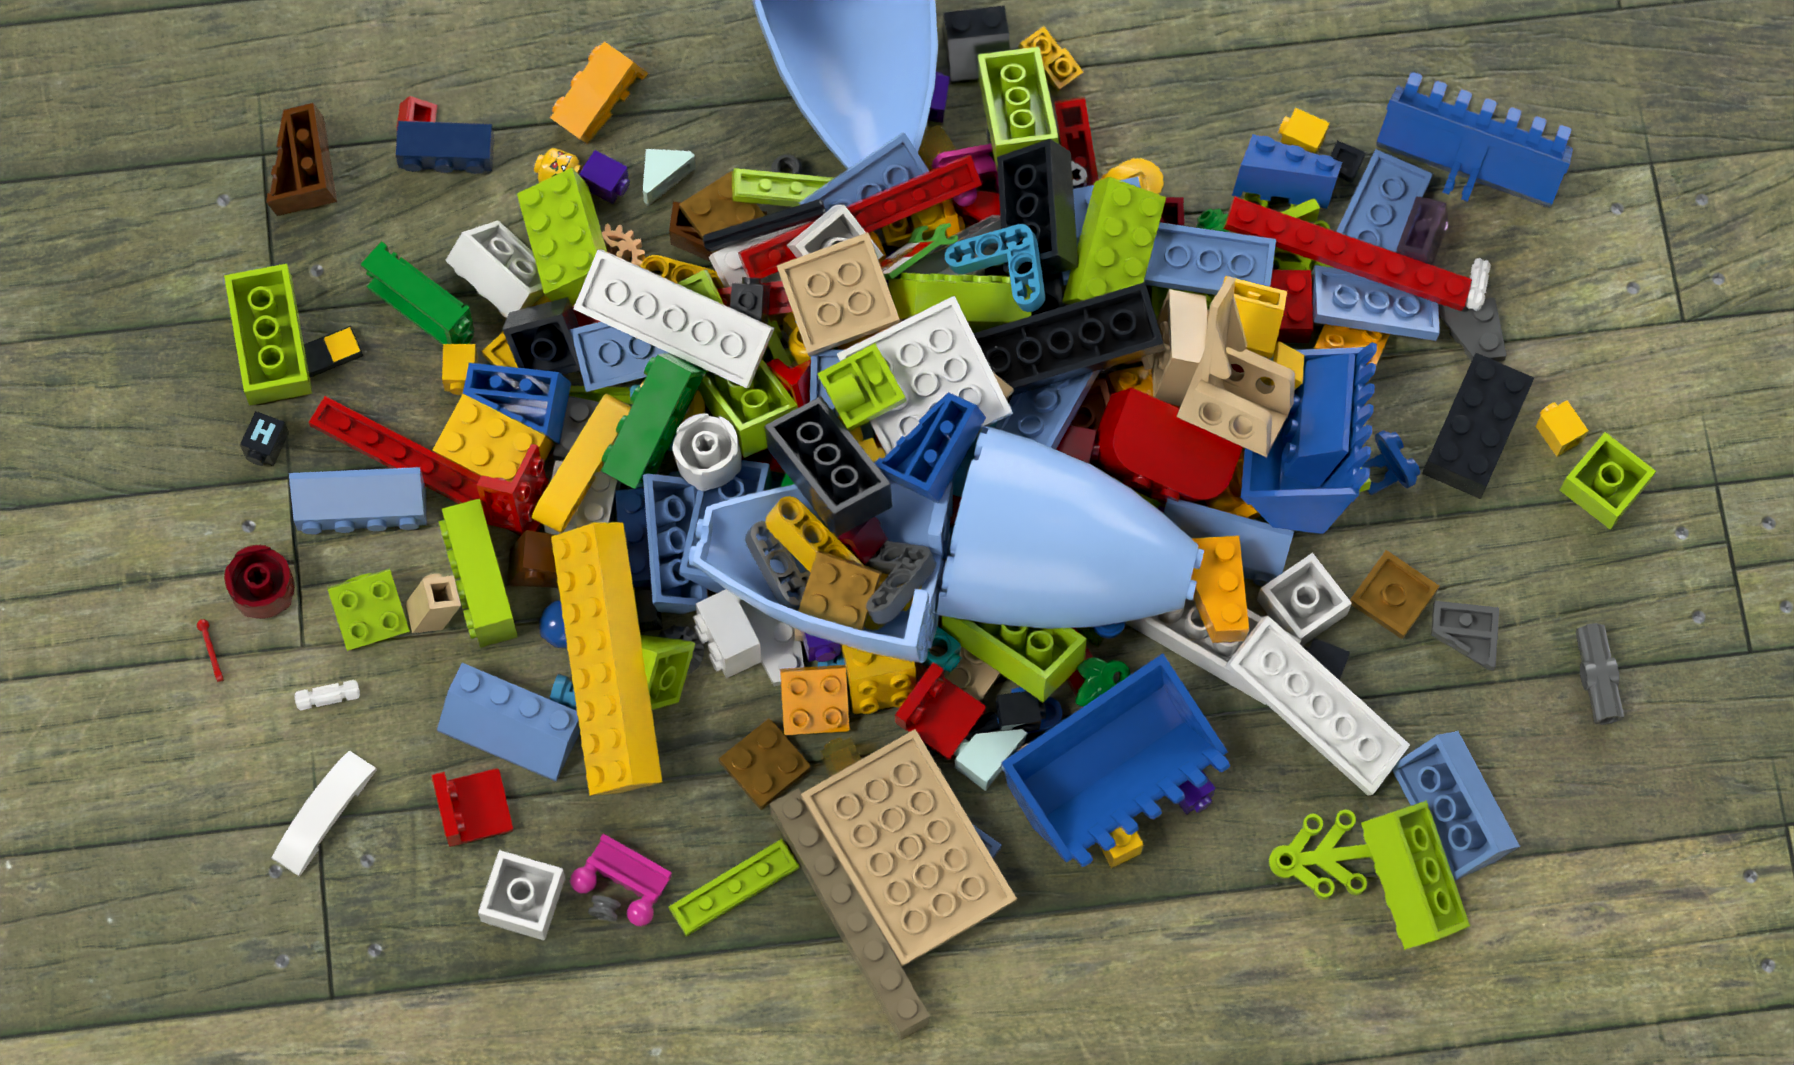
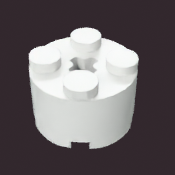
[673,414,742,491]

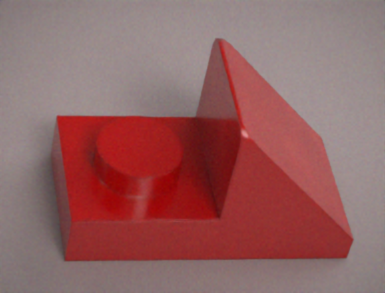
[766,358,811,408]

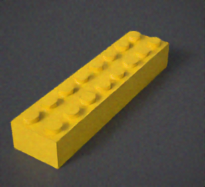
[551,522,662,796]

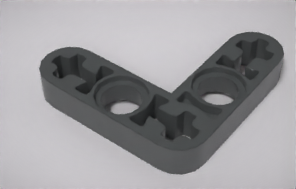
[745,521,810,611]
[864,541,936,624]

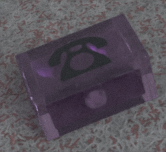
[1397,196,1449,265]

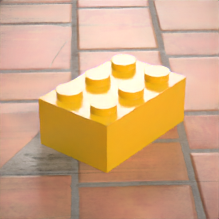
[433,394,554,482]

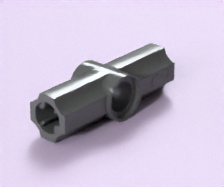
[1575,623,1624,725]

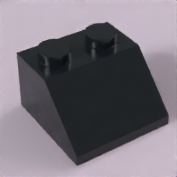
[942,5,1010,84]
[502,297,580,375]

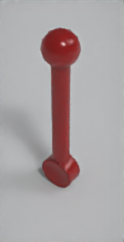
[197,619,224,682]

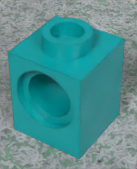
[920,626,962,673]

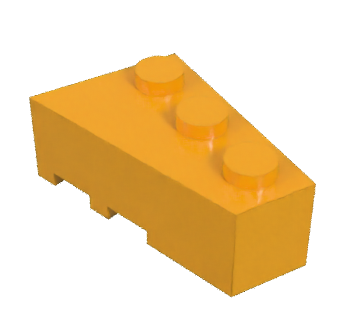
[550,41,648,144]
[1191,536,1249,643]

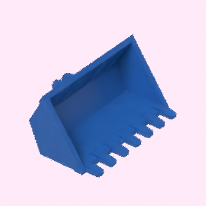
[1376,72,1573,208]
[1241,342,1377,534]
[1001,653,1231,867]

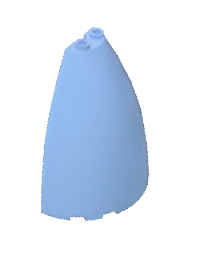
[752,0,938,169]
[937,426,1204,629]
[689,479,953,663]

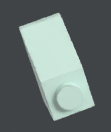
[954,729,1027,791]

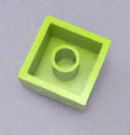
[1560,432,1656,530]

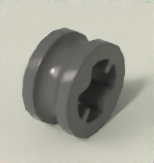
[588,896,621,921]

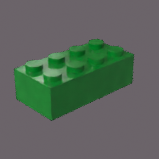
[601,353,707,489]

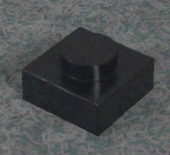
[1330,140,1366,183]

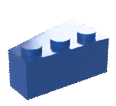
[1232,134,1342,208]
[463,363,571,444]
[875,392,986,503]

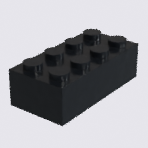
[997,139,1078,278]
[1422,353,1534,499]
[765,396,893,537]

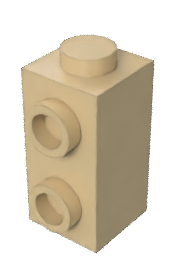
[405,573,461,633]

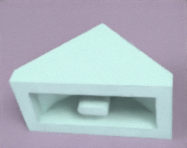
[643,149,695,206]

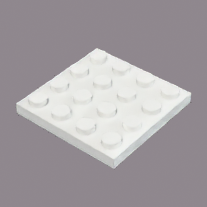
[837,296,1013,455]

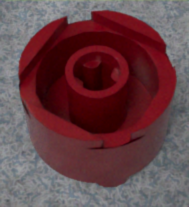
[224,545,295,619]

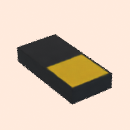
[304,325,363,378]

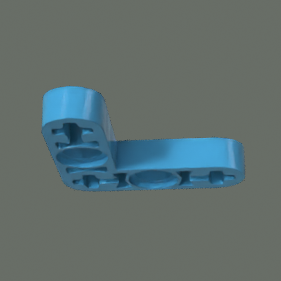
[945,224,1045,312]

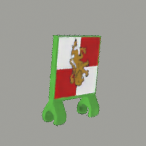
[880,223,958,280]

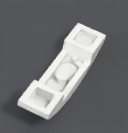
[272,751,377,877]

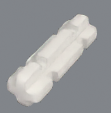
[1466,258,1491,311]
[295,680,360,710]

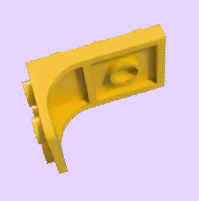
[841,644,916,714]

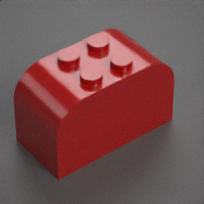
[1095,387,1243,504]

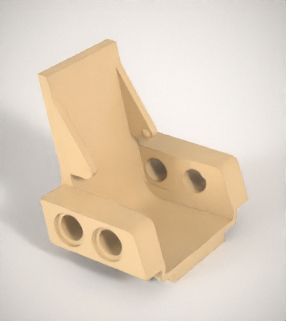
[1177,276,1295,457]

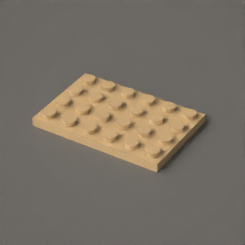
[801,729,1017,967]

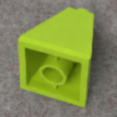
[640,635,695,710]

